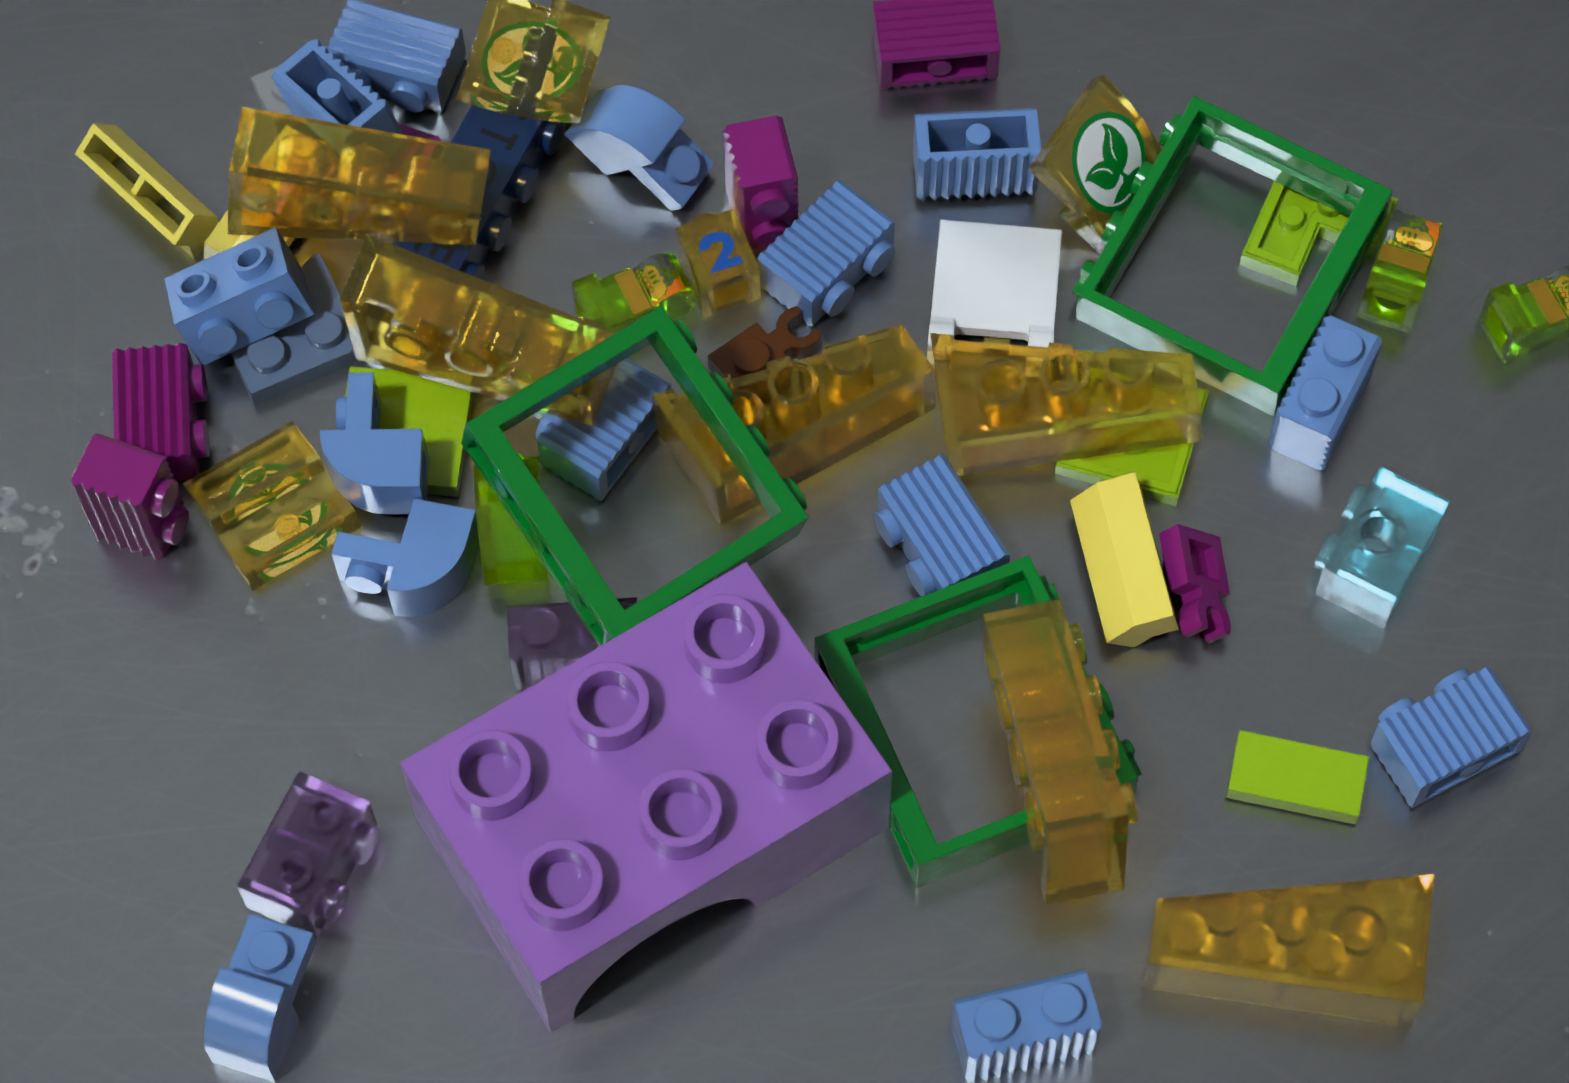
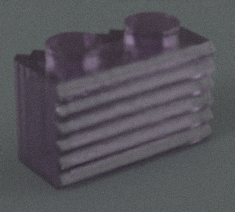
[507,597,637,692]

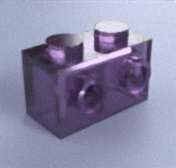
[237,771,380,938]

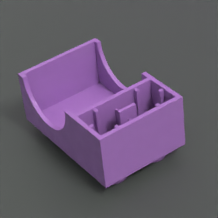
[400,562,892,1033]

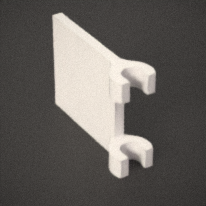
[926,220,1062,380]

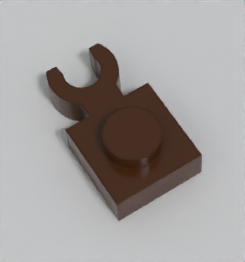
[708,306,822,410]

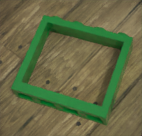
[1072,96,1393,416]
[461,306,809,647]
[814,555,1142,888]

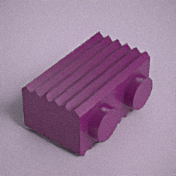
[872,0,1000,90]
[723,115,799,250]
[112,342,210,481]
[70,433,189,561]

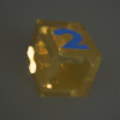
[676,208,761,318]

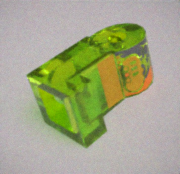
[1357,209,1443,333]
[572,253,698,347]
[1478,265,1569,365]

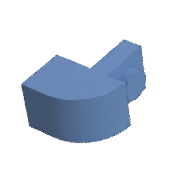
[564,85,715,211]
[320,372,429,514]
[331,498,481,617]
[204,914,317,1082]

